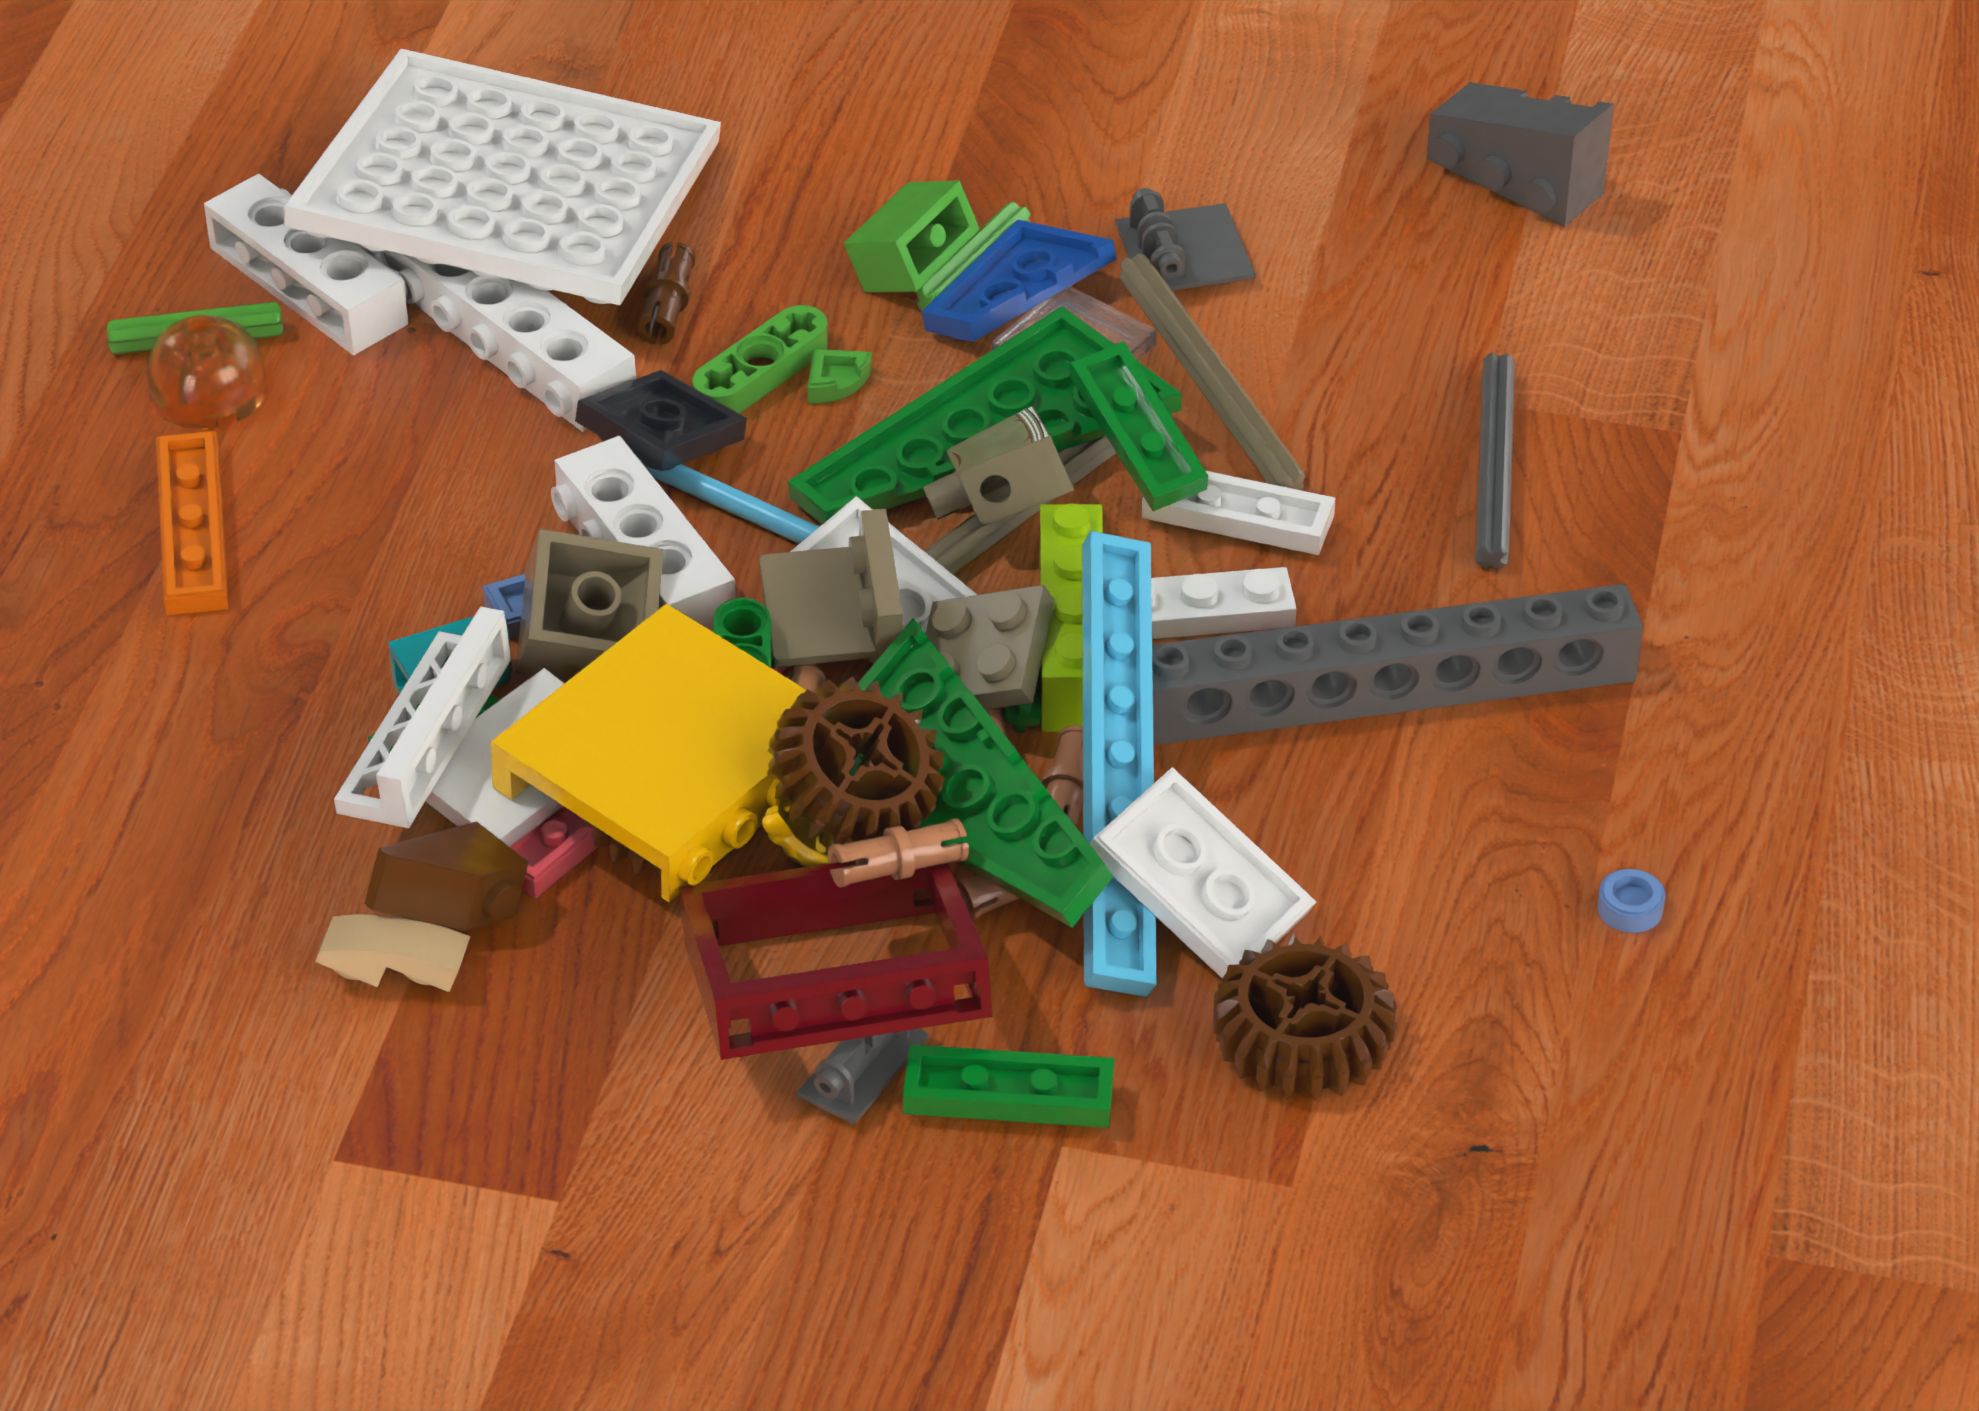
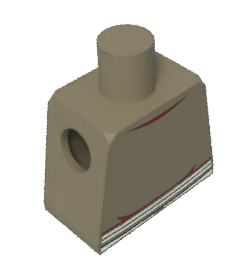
[923,406,1074,525]

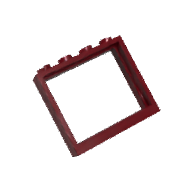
[679,860,992,1060]

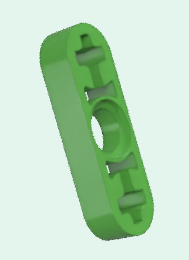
[692,305,828,414]

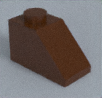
[364,821,529,931]

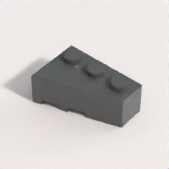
[1426,82,1614,227]

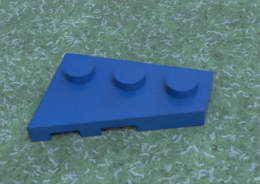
[921,220,1117,342]

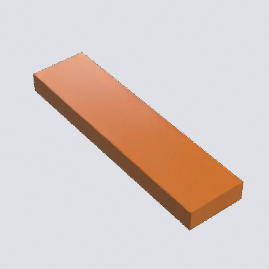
[156,431,229,616]

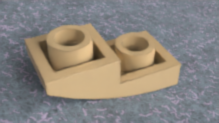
[315,914,470,992]

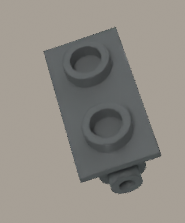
[797,1028,929,1125]

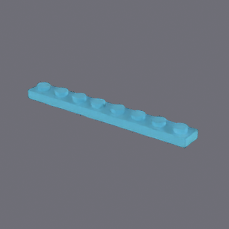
[1082,531,1156,997]

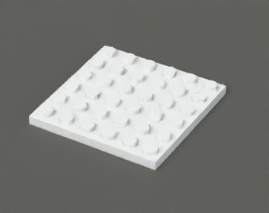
[284,49,721,305]

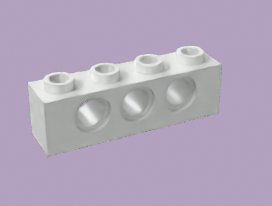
[204,174,408,356]
[551,436,736,632]

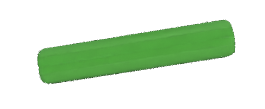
[916,202,1031,310]
[107,302,283,355]

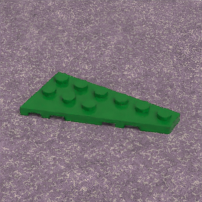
[787,306,1182,525]
[849,618,1113,928]

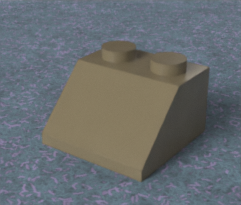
[515,529,663,682]

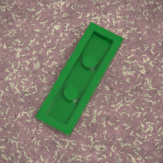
[1069,341,1208,511]
[903,1044,1115,1128]

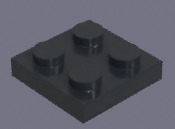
[575,370,747,471]

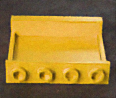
[491,603,806,902]

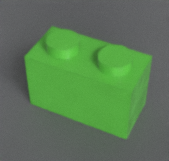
[843,180,980,293]

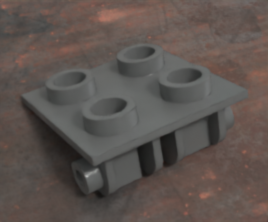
[1115,188,1255,291]

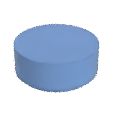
[1597,869,1665,933]

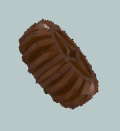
[767,676,945,845]
[1213,934,1396,1101]

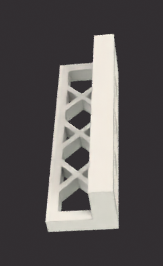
[334,606,511,828]

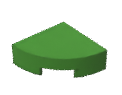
[807,349,873,404]

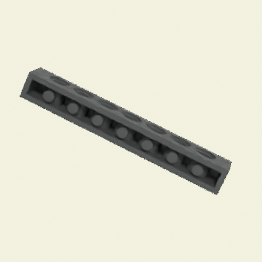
[1152,584,1643,745]

